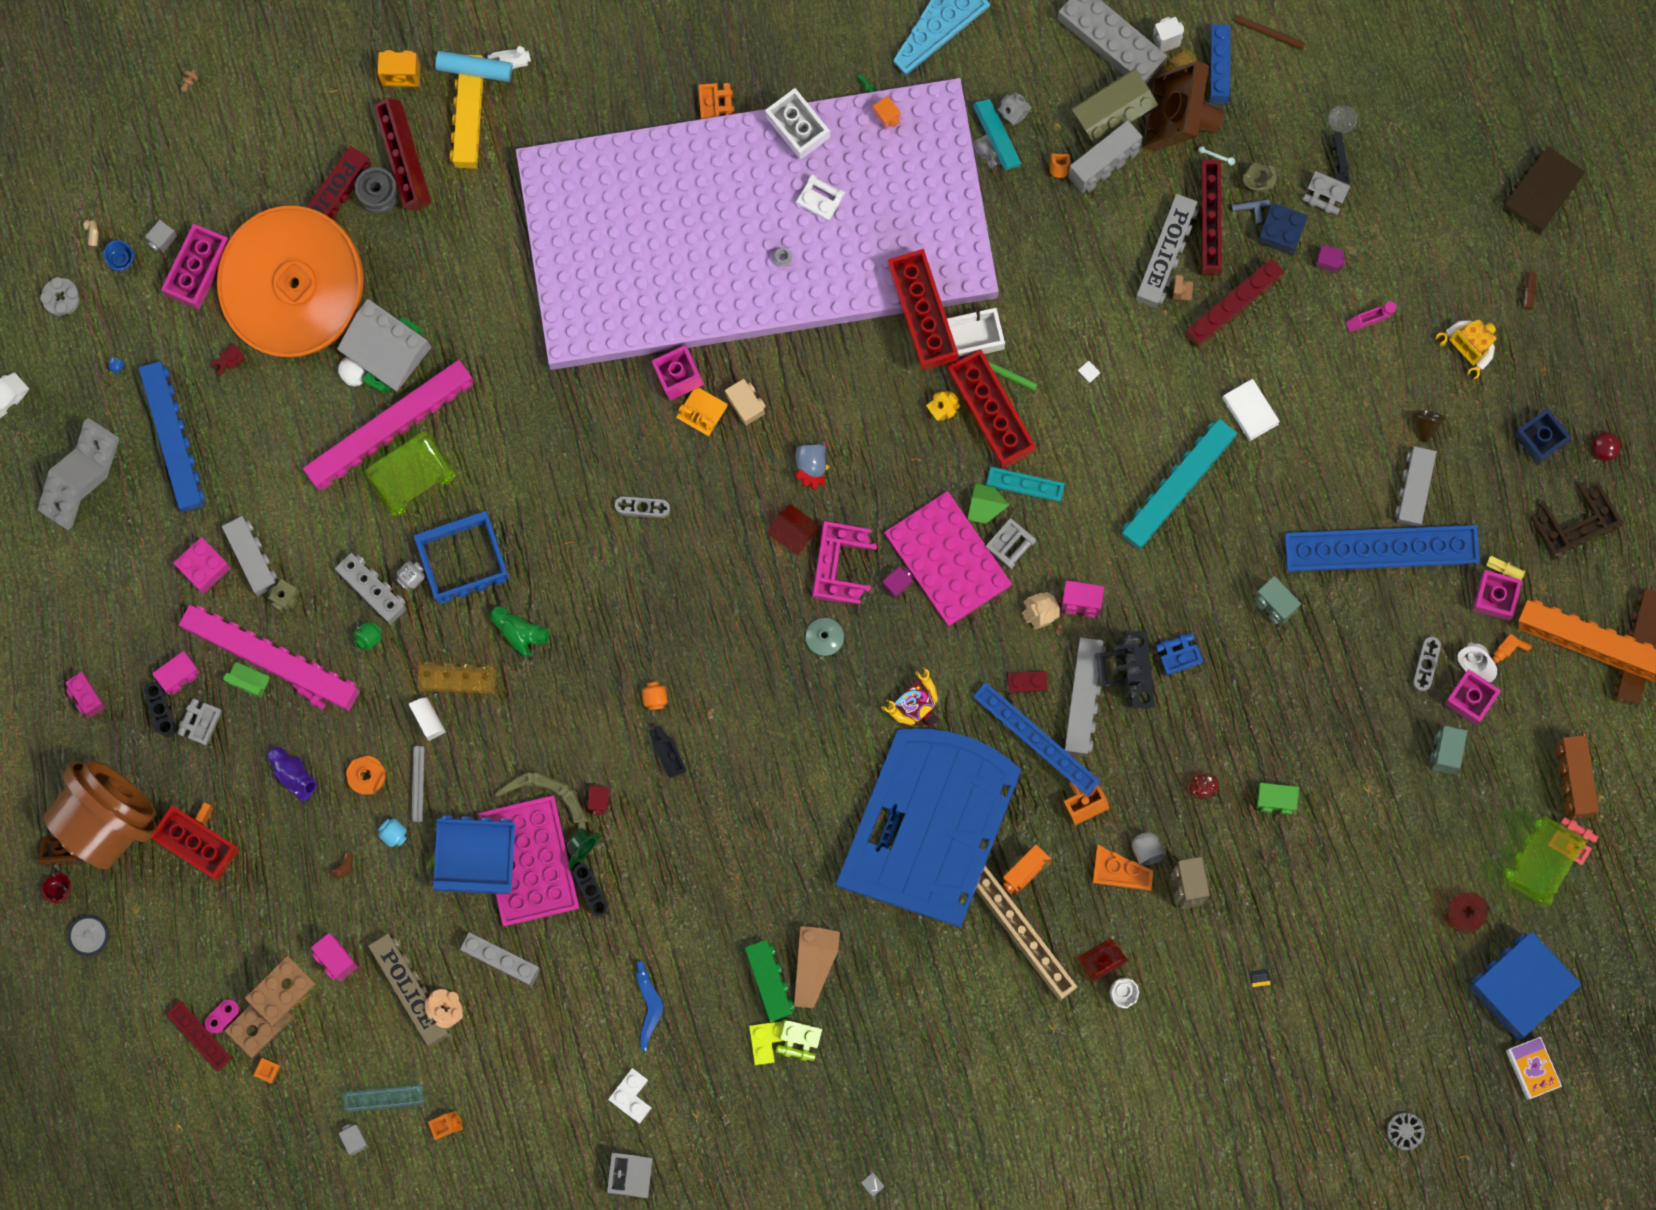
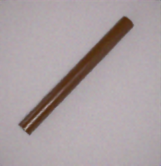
[1234,15,1305,50]

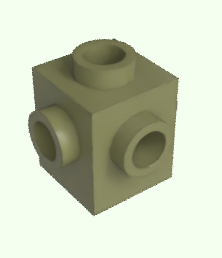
[269,579,300,611]

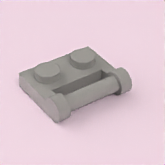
[986,518,1036,570]

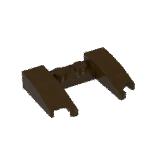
[1531,482,1623,560]

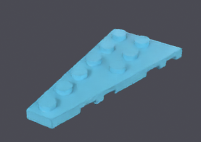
[893,0,990,76]

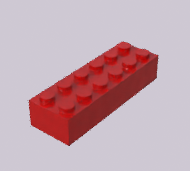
[888,249,959,371]
[947,349,1036,469]

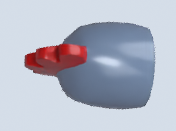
[795,442,829,489]

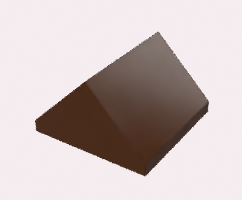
[37,836,83,867]

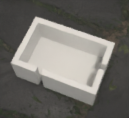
[947,308,1005,360]

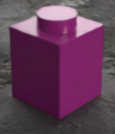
[1315,245,1346,273]
[882,566,913,599]

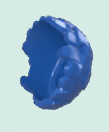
[103,240,134,271]

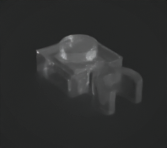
[972,134,1001,169]

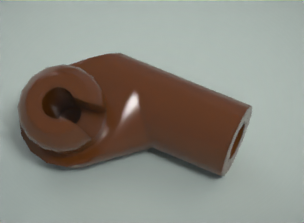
[331,853,353,878]

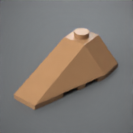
[794,926,840,1008]

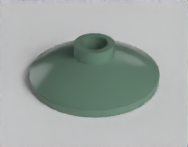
[806,618,844,656]

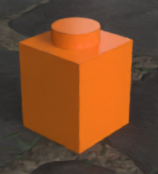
[873,95,901,129]

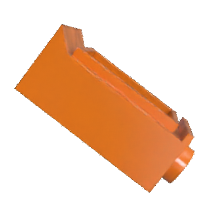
[1002,844,1052,895]

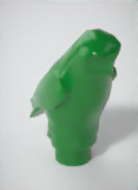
[490,606,549,658]

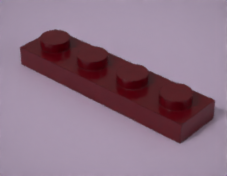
[166,1000,233,1072]

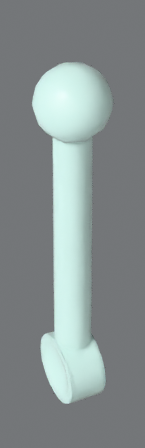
[1198,146,1235,166]

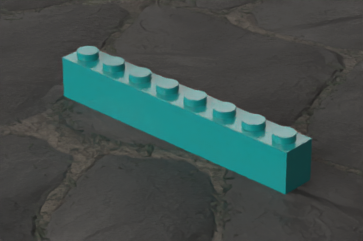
[1121,419,1237,551]

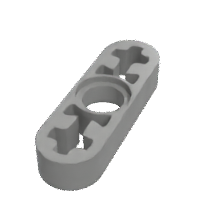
[615,496,670,518]
[1413,637,1441,692]

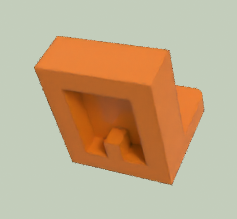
[428,1111,463,1140]

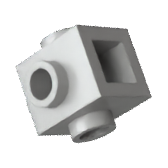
[998,92,1032,125]

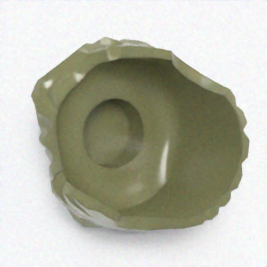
[1243,163,1277,193]

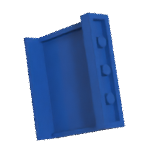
[433,816,515,895]

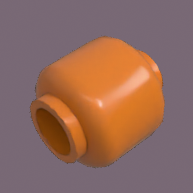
[641,682,668,710]

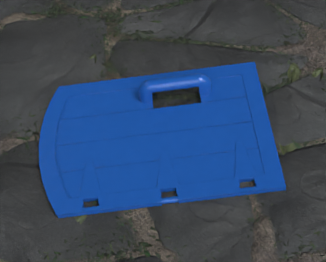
[836,728,1021,928]

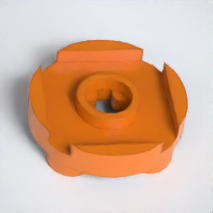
[346,756,386,795]

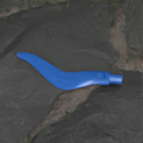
[636,961,663,1052]

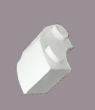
[0,373,29,418]

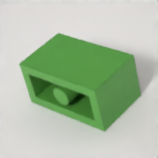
[1256,783,1299,815]

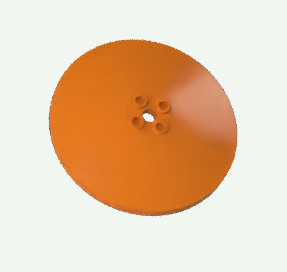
[217,206,363,357]

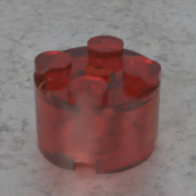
[1446,892,1488,934]

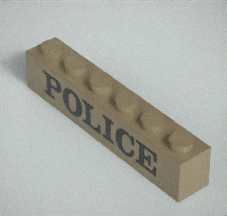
[368,934,450,1047]

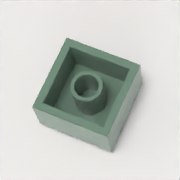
[1254,576,1301,627]
[1430,726,1467,775]

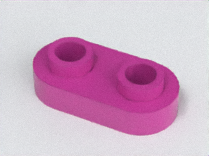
[205,999,240,1034]

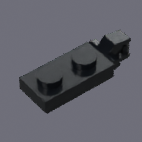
[1331,132,1350,184]
[649,725,687,778]

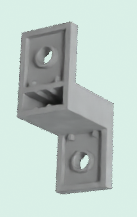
[37,418,119,530]

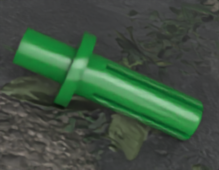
[857,73,875,93]

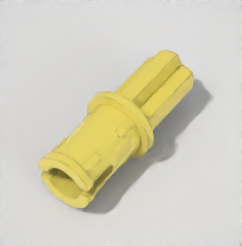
[1486,556,1525,580]

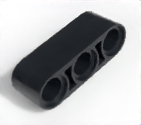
[144,682,177,738]
[573,864,609,918]

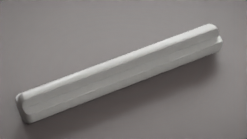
[411,746,424,822]

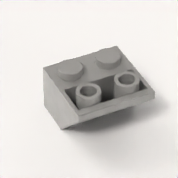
[607,1153,653,1198]

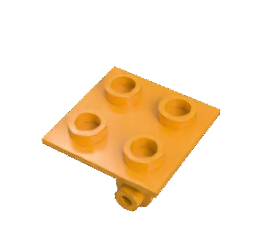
[676,388,728,437]

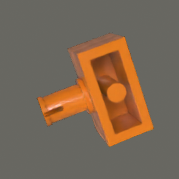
[1064,781,1110,825]

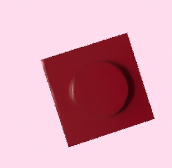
[588,786,610,816]

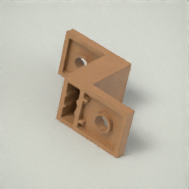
[225,956,316,1059]

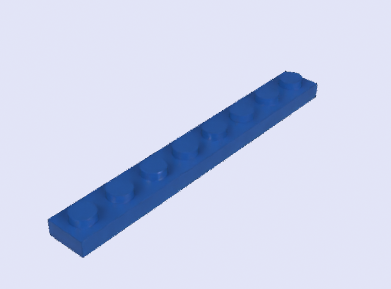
[973,682,1101,796]

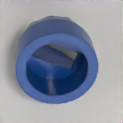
[108,358,125,373]

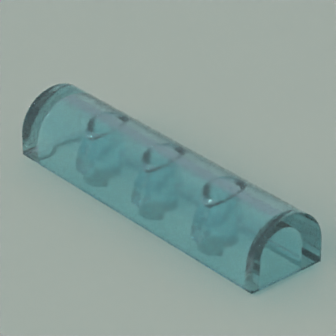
[343,1085,425,1112]

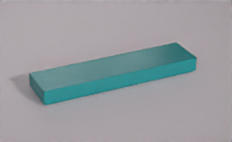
[973,99,1022,170]
[986,467,1065,503]

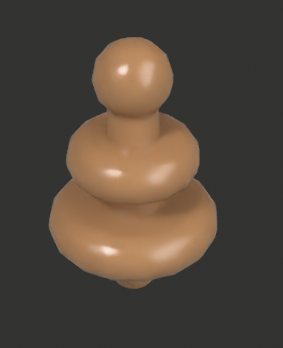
[180,69,198,92]

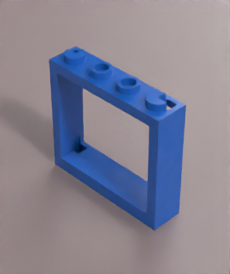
[414,511,509,604]

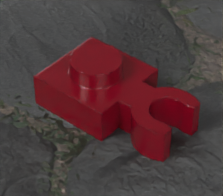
[210,343,246,376]

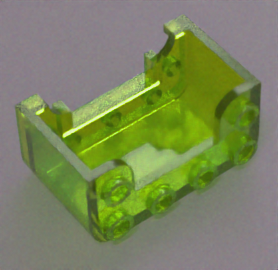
[1504,815,1588,908]

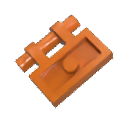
[699,83,734,119]

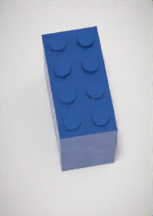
[1469,932,1582,1041]

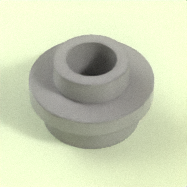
[773,248,792,267]

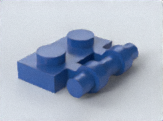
[1155,633,1203,676]

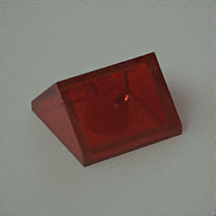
[767,504,821,556]
[1078,938,1128,984]

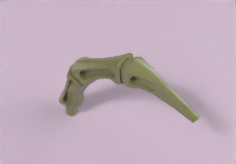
[495,771,589,830]

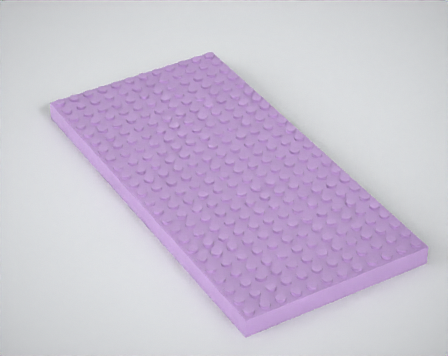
[516,78,999,370]

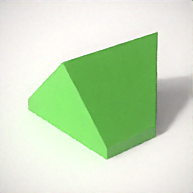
[968,483,1009,524]

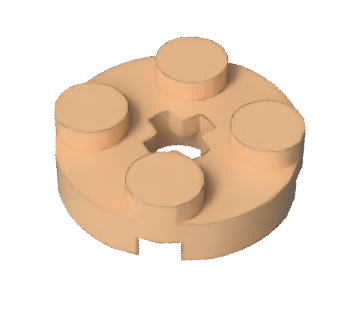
[425,989,463,1028]

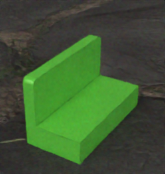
[223,662,270,698]

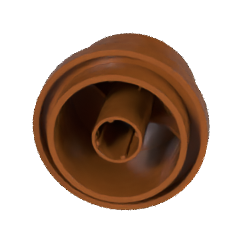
[43,760,158,870]

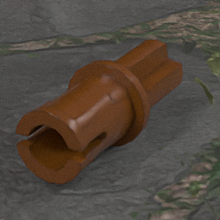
[1522,272,1537,310]

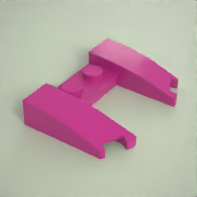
[811,521,877,604]

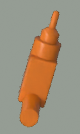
[1492,634,1533,663]

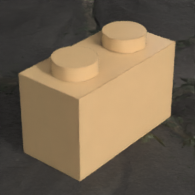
[725,379,766,426]

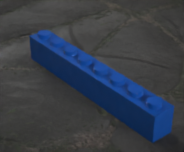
[139,361,206,513]

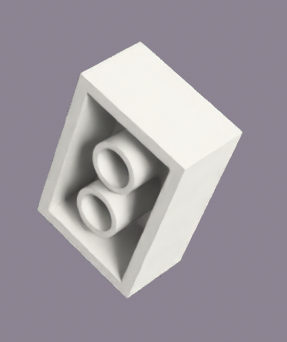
[765,88,830,160]

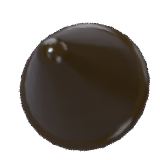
[1413,411,1445,443]

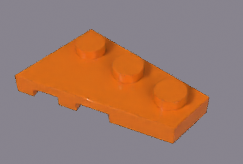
[1093,844,1153,891]

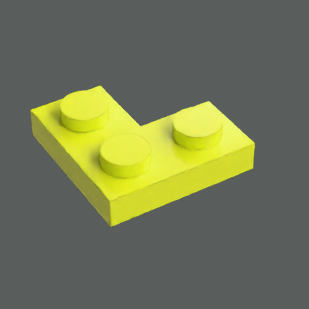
[750,1021,785,1066]

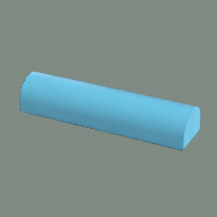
[436,51,513,82]

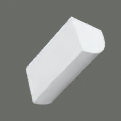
[409,698,446,741]

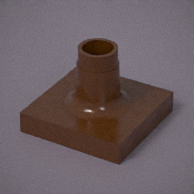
[1142,61,1223,151]

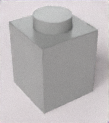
[145,220,177,253]
[339,1123,369,1156]

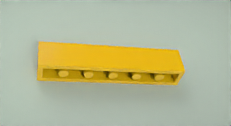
[450,55,483,168]

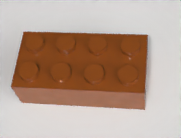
[1555,735,1599,820]

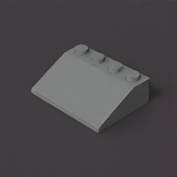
[337,299,431,392]

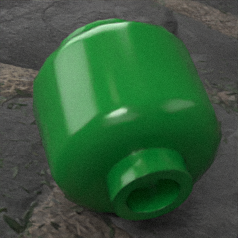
[353,622,382,650]

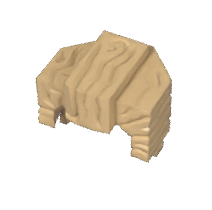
[1022,592,1060,630]

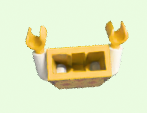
[1436,320,1496,380]

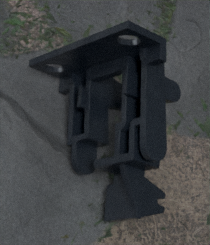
[1095,631,1155,709]

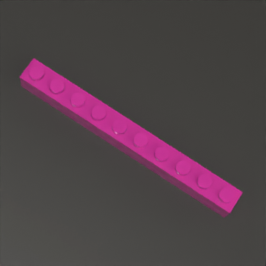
[303,360,474,490]
[179,605,360,712]

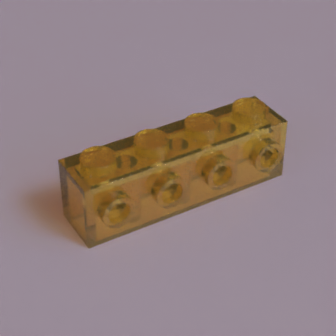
[417,662,498,695]

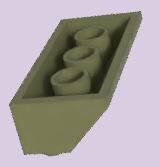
[1071,69,1158,145]

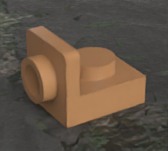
[1172,275,1193,301]

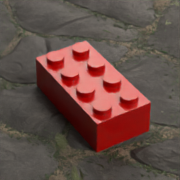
[151,805,240,882]

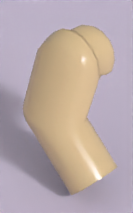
[84,220,99,246]

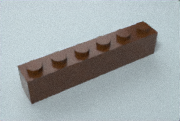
[1613,588,1656,707]

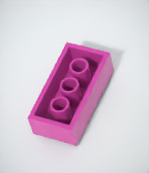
[161,223,229,311]

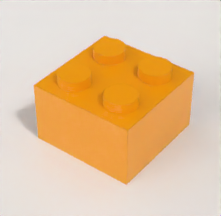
[378,50,421,87]

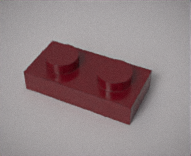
[1008,671,1048,694]

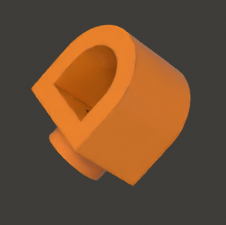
[1049,153,1071,178]

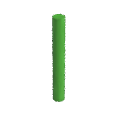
[988,361,1038,391]

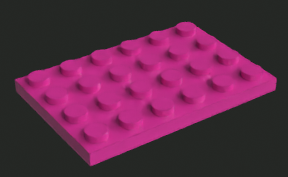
[884,491,1012,627]
[478,795,580,927]

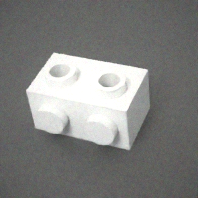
[1152,17,1184,52]

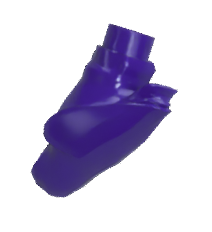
[268,746,317,801]

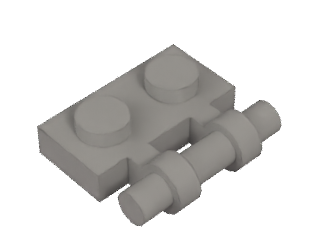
[1303,171,1351,215]
[176,698,222,746]

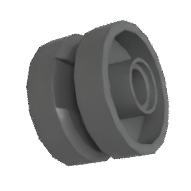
[355,167,399,214]

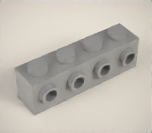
[335,553,407,625]

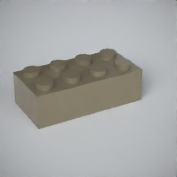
[1170,857,1210,909]

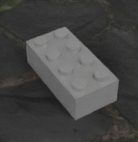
[1068,121,1143,194]

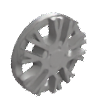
[1387,1113,1425,1150]

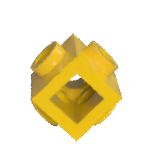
[926,391,960,421]

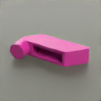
[1346,302,1396,333]

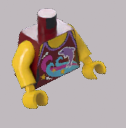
[881,667,939,727]

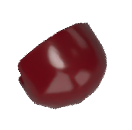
[1591,432,1621,461]
[41,872,71,904]

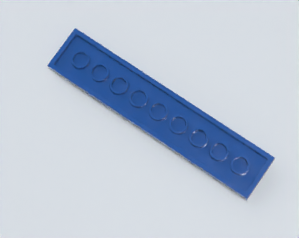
[1285,525,1480,572]

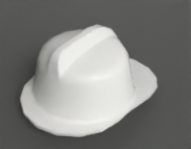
[1458,642,1497,683]

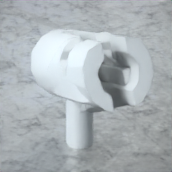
[488,46,531,70]

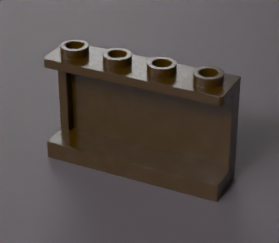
[1503,146,1585,235]

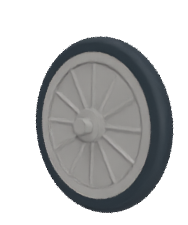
[68,915,109,956]

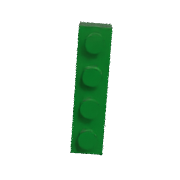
[745,940,795,1023]

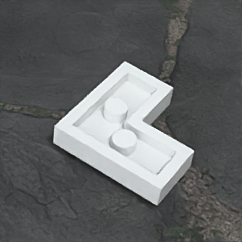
[608,1068,652,1124]

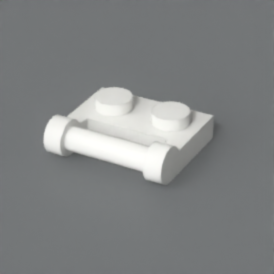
[796,174,846,222]

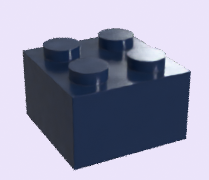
[1258,203,1308,256]
[1514,408,1572,465]

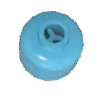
[378,819,407,847]

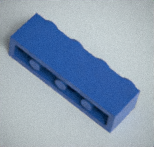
[1209,24,1231,103]

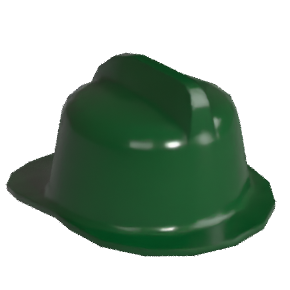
[567,828,600,871]

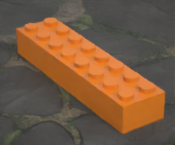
[1519,600,1656,683]

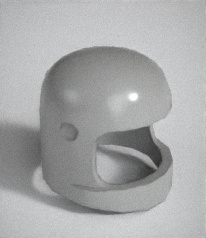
[1131,832,1166,866]

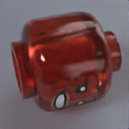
[1189,773,1220,800]

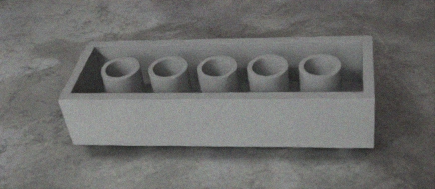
[1057,0,1168,85]

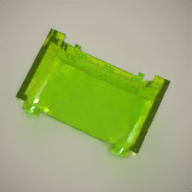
[364,431,456,516]

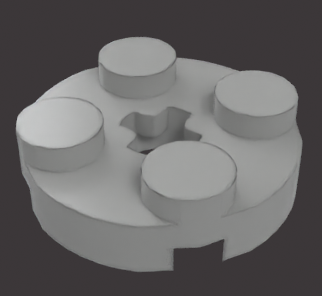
[40,277,80,316]

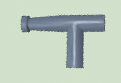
[1232,199,1270,225]

